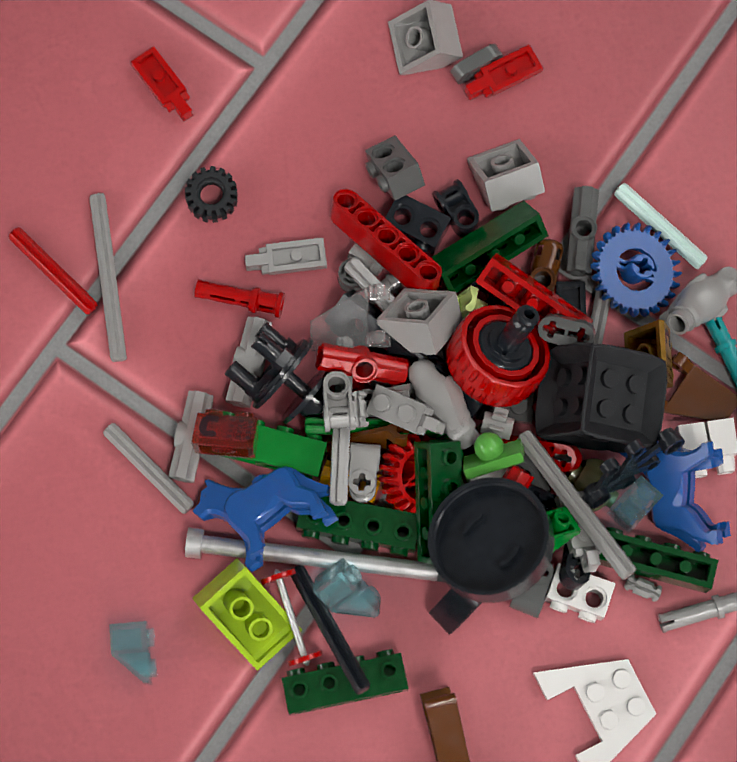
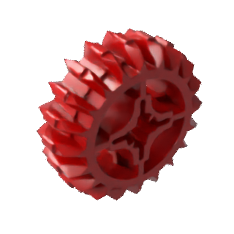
[377,433,436,513]

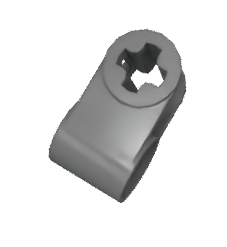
[323,371,356,432]
[348,442,381,503]

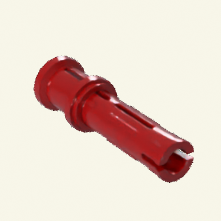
[194,279,285,318]

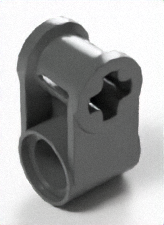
[509,562,554,618]

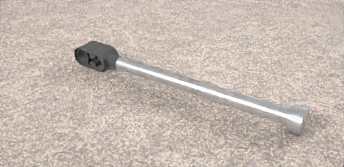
[185,527,445,582]

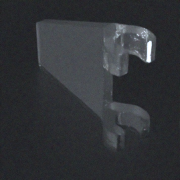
[310,284,391,351]

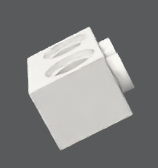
[545,563,616,623]

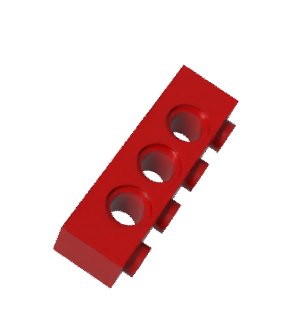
[475,253,593,342]

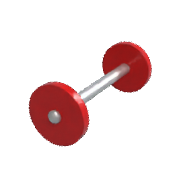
[260,569,323,667]

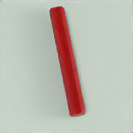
[8,227,98,315]

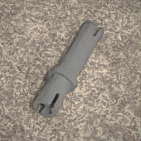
[658,592,737,633]

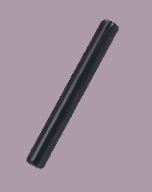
[291,565,370,694]

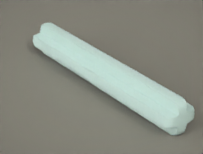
[614,183,708,269]

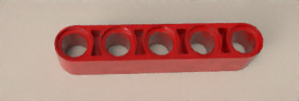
[330,189,442,290]

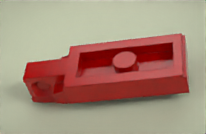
[464,44,543,101]
[130,46,193,122]

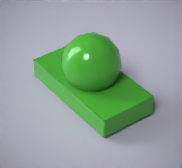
[463,432,524,479]

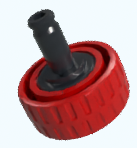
[446,305,550,407]

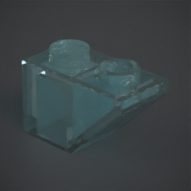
[607,475,664,534]
[313,558,381,618]
[109,621,157,685]

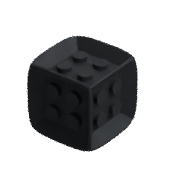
[535,343,667,453]

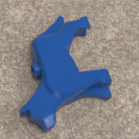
[620,441,731,552]
[192,466,339,572]

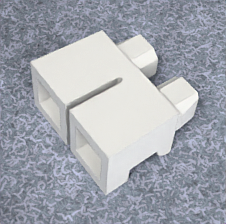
[675,417,737,479]

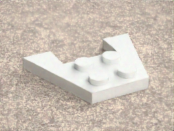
[533,659,656,762]

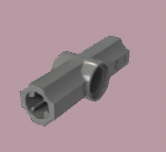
[566,186,599,277]

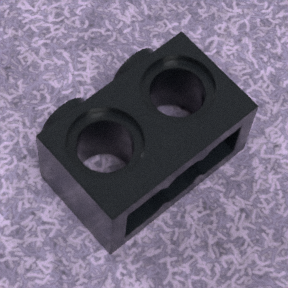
[385,195,451,255]

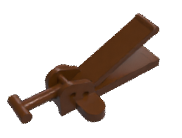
[420,687,470,762]

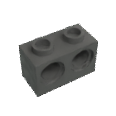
[365,135,425,201]

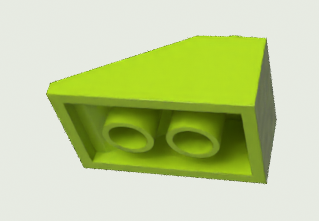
[192,558,302,671]

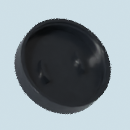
[428,477,555,603]

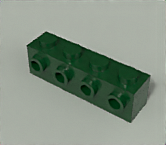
[431,200,549,293]
[414,438,464,565]
[296,496,417,557]
[599,527,719,593]
[282,649,409,716]

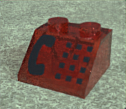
[192,409,259,459]

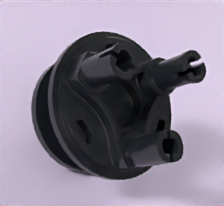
[225,322,333,424]

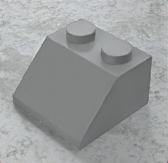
[388,0,463,75]
[467,139,545,211]
[377,288,463,355]

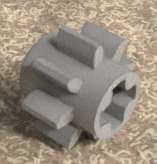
[480,407,515,440]

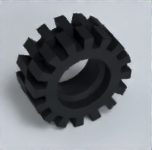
[185,166,238,223]

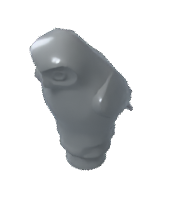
[659,267,737,335]
[408,359,480,449]

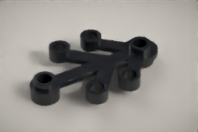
[582,427,685,509]

